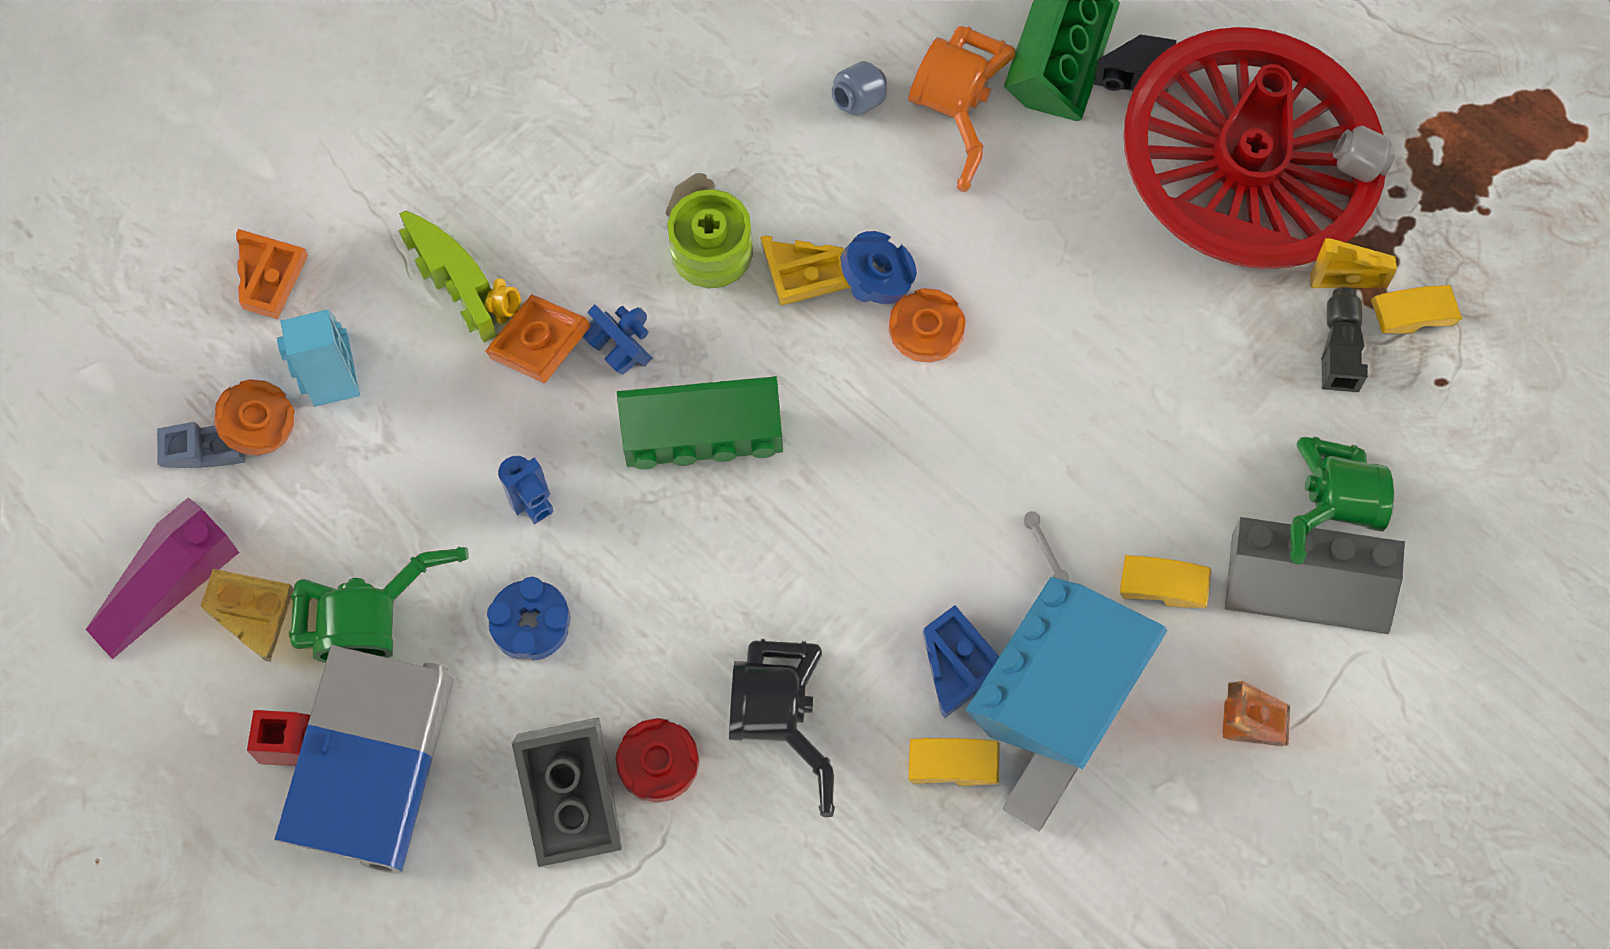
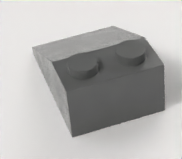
[512,717,622,867]

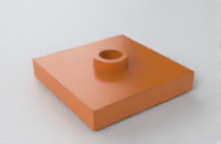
[485,294,591,384]

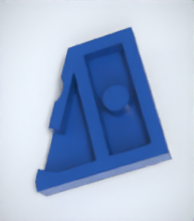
[923,605,999,718]

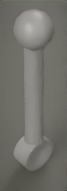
[1024,511,1069,581]

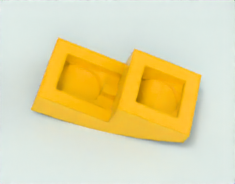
[1371,285,1462,334]
[1119,555,1212,608]
[908,738,1000,786]

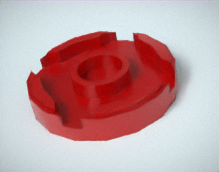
[615,718,699,803]

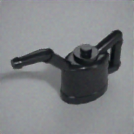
[729,639,835,818]

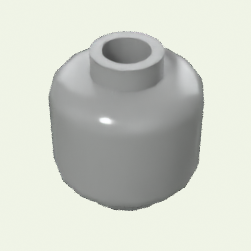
[1333,126,1395,183]

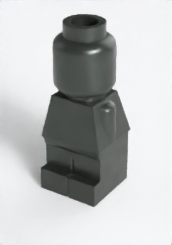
[1321,287,1368,392]

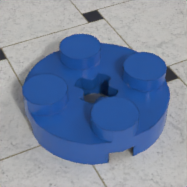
[840,231,917,304]
[487,577,570,661]

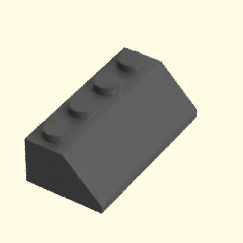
[1225,517,1405,634]

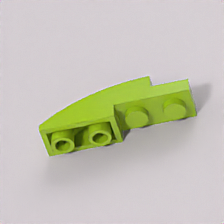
[398,210,497,343]

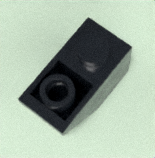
[1094,34,1177,92]

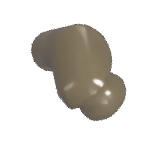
[665,173,715,217]

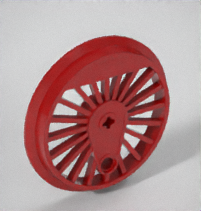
[1123,27,1386,269]

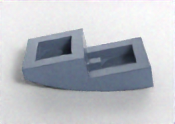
[157,422,245,468]

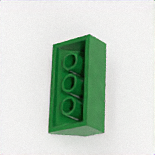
[1003,0,1120,121]
[617,376,783,469]

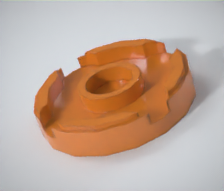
[889,288,966,363]
[214,379,295,455]

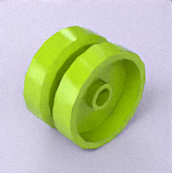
[667,189,753,289]

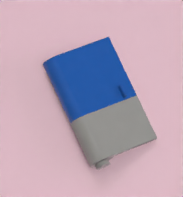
[274,645,454,874]

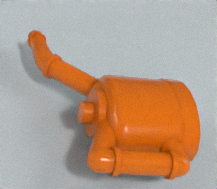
[908,26,1016,192]

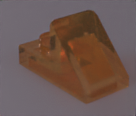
[1223,681,1290,746]

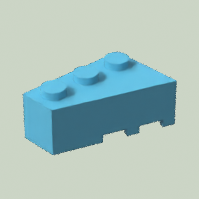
[277,309,360,407]

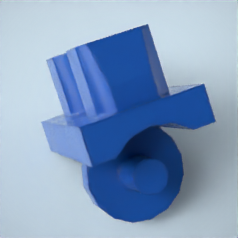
[583,304,653,375]
[498,456,554,524]

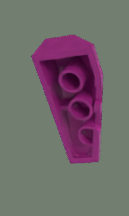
[85,497,240,659]

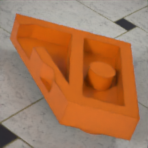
[236,229,308,320]

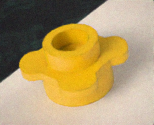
[485,278,521,324]

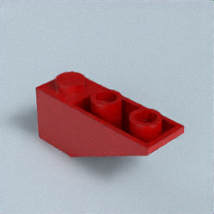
[247,710,311,766]

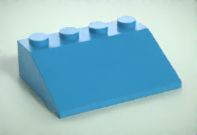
[966,577,1168,769]

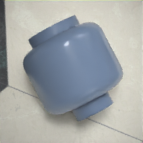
[832,61,887,116]

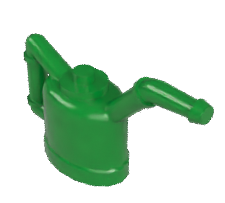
[1290,436,1394,565]
[288,546,469,663]

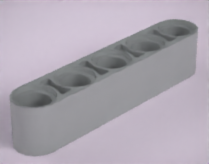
[1003,753,1078,832]

